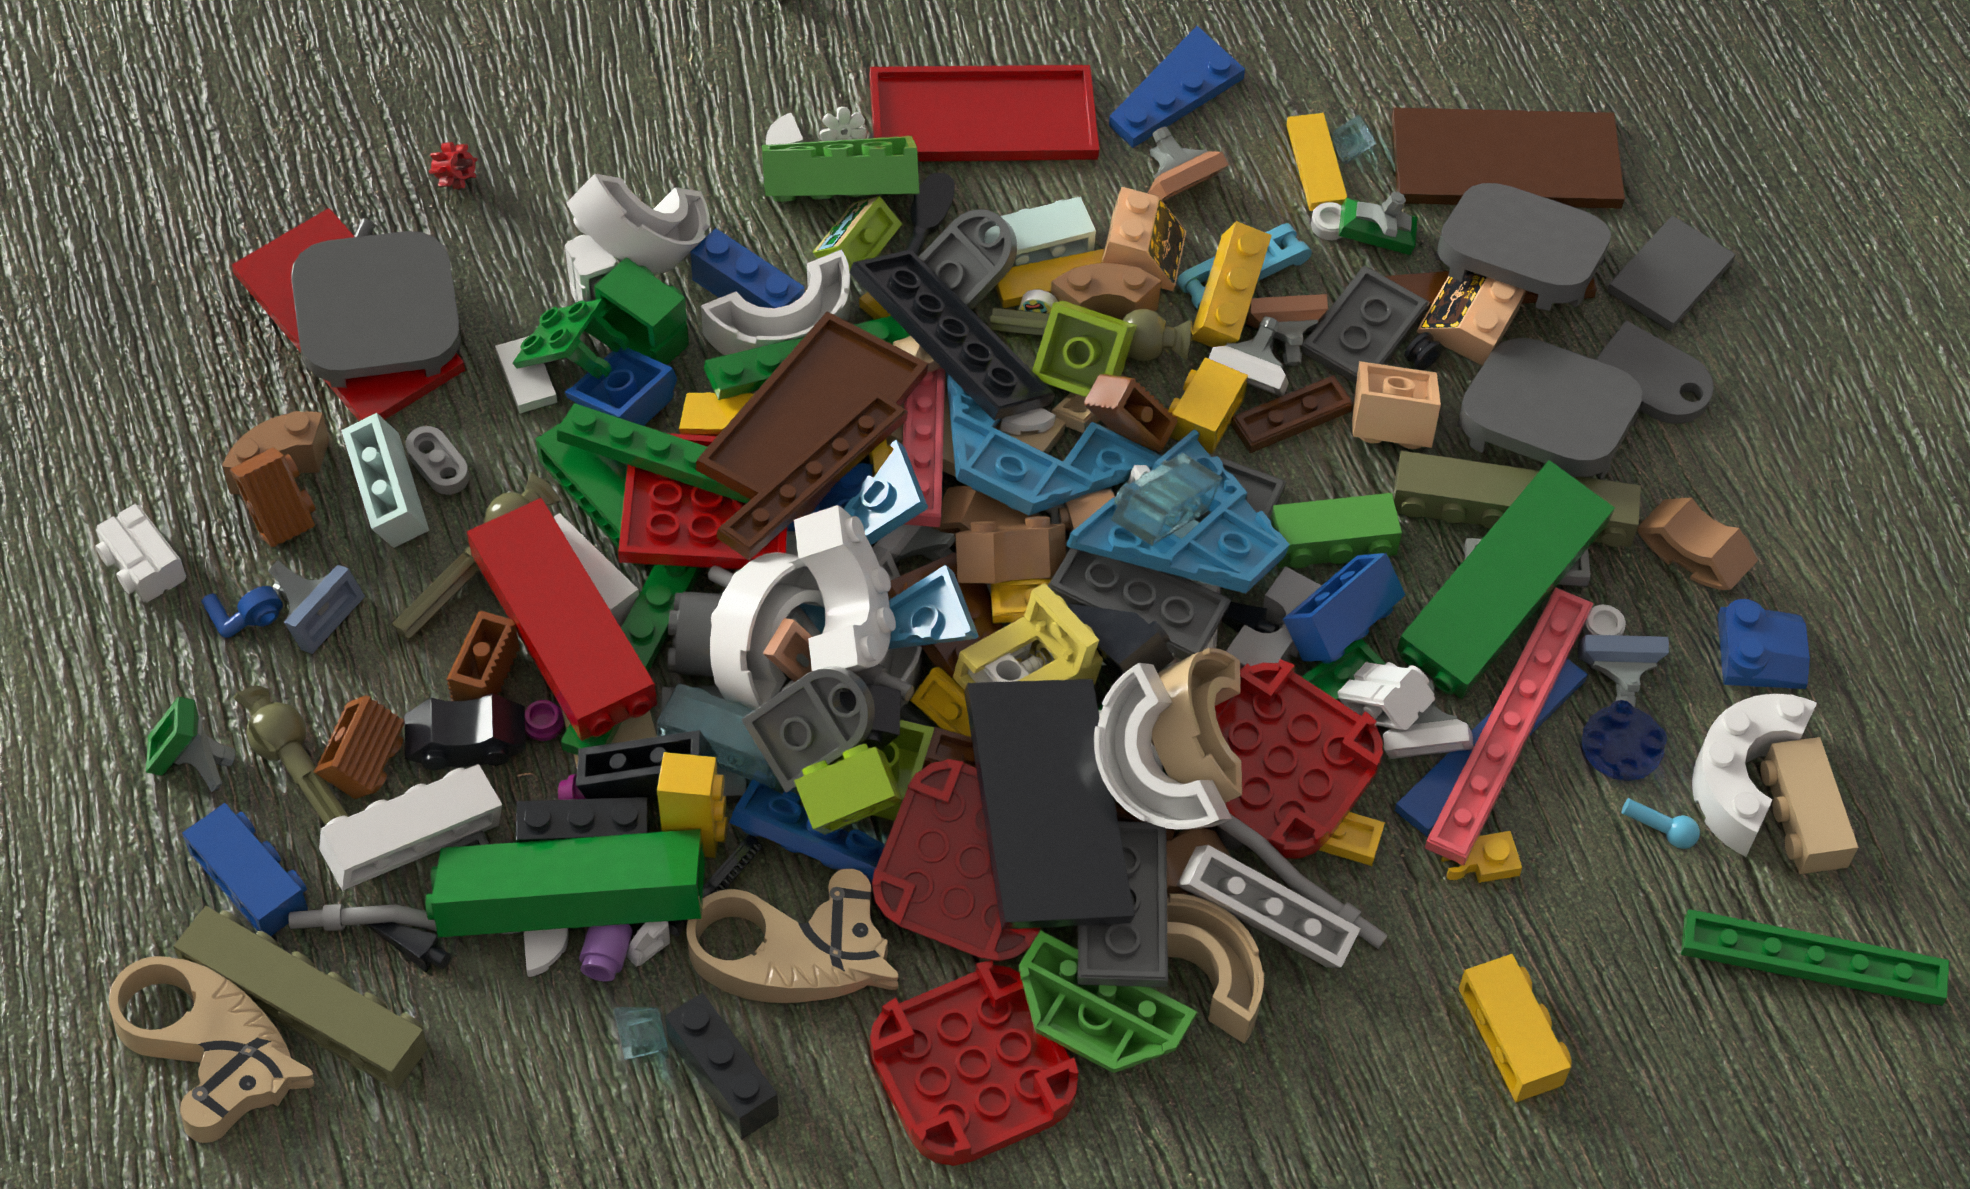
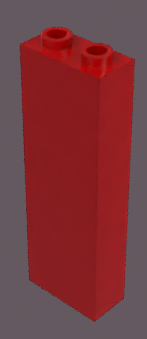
[466,498,657,741]

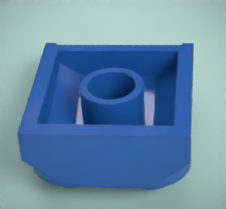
[565,348,677,426]
[1717,599,1810,689]

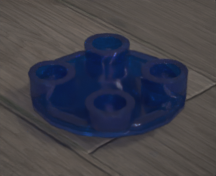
[1582,700,1667,781]

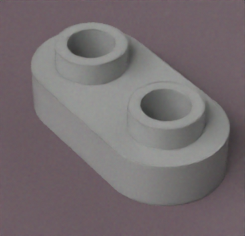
[405,426,469,495]

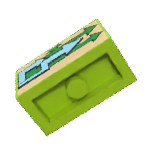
[813,196,902,277]

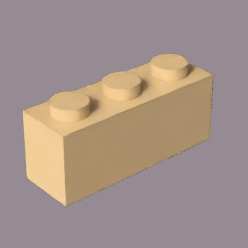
[1760,737,1859,874]

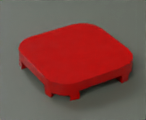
[1215,659,1384,859]
[872,759,1041,962]
[870,960,1079,1166]

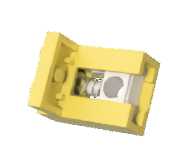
[953,583,1103,690]

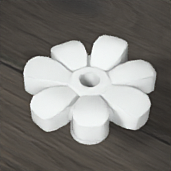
[820,107,868,141]

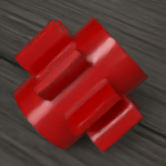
[429,142,478,189]

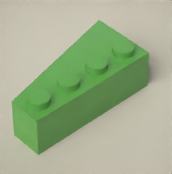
[762,136,920,202]

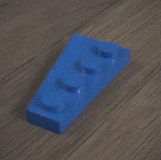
[1109,26,1245,148]
[729,772,885,885]

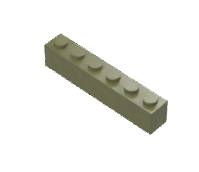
[1393,451,1641,547]
[173,906,428,1091]

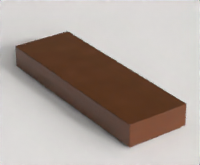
[1231,375,1354,453]

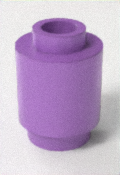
[579,924,633,981]

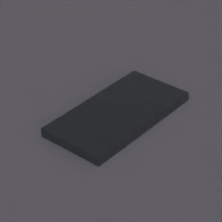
[964,679,1135,930]

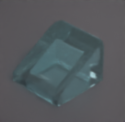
[613,1007,668,1060]

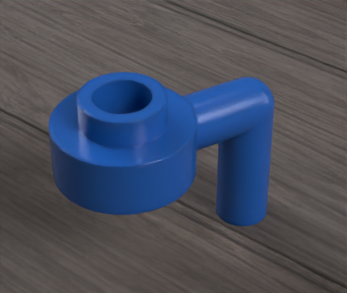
[201,586,283,638]

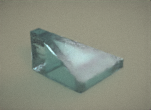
[1330,114,1377,164]

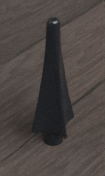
[1221,601,1279,633]
[364,922,451,973]

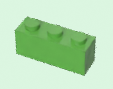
[1270,493,1402,568]

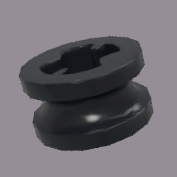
[1404,332,1443,371]

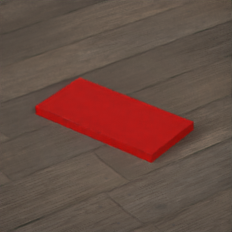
[869,65,1099,162]
[232,208,465,421]

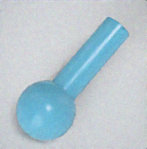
[1621,798,1700,849]

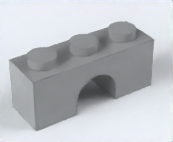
[1226,566,1322,669]

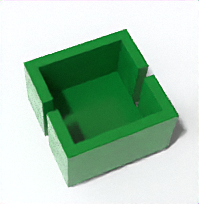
[594,257,689,365]

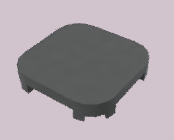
[1435,183,1611,311]
[291,231,461,388]
[1457,338,1643,479]

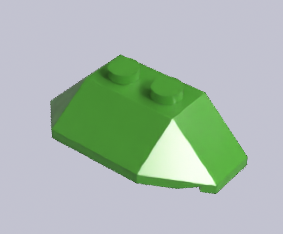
[1019,930,1197,1073]

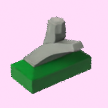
[1338,192,1418,255]
[146,696,235,792]

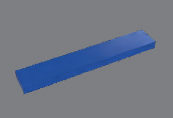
[1394,659,1588,837]

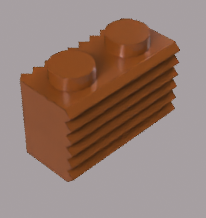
[1084,374,1177,452]
[230,447,316,547]
[446,611,520,701]
[314,695,405,799]

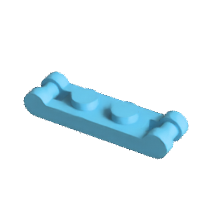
[1176,223,1312,310]

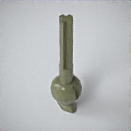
[990,307,1193,362]
[391,472,561,641]
[233,685,349,825]

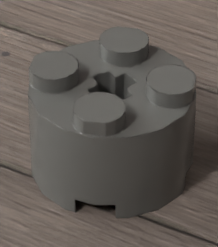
[668,591,723,677]

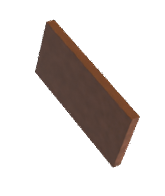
[1391,107,1625,209]
[696,311,929,522]

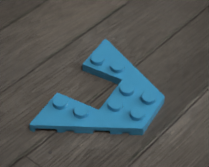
[946,372,1162,516]
[1066,429,1290,593]
[798,440,979,649]

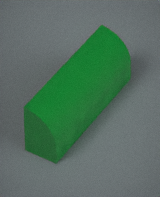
[536,423,637,566]

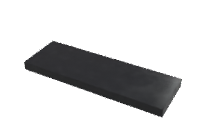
[849,249,1055,420]

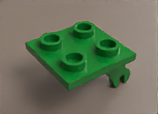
[512,298,630,379]

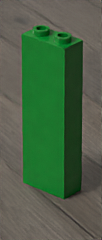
[1396,460,1615,699]
[426,829,706,938]

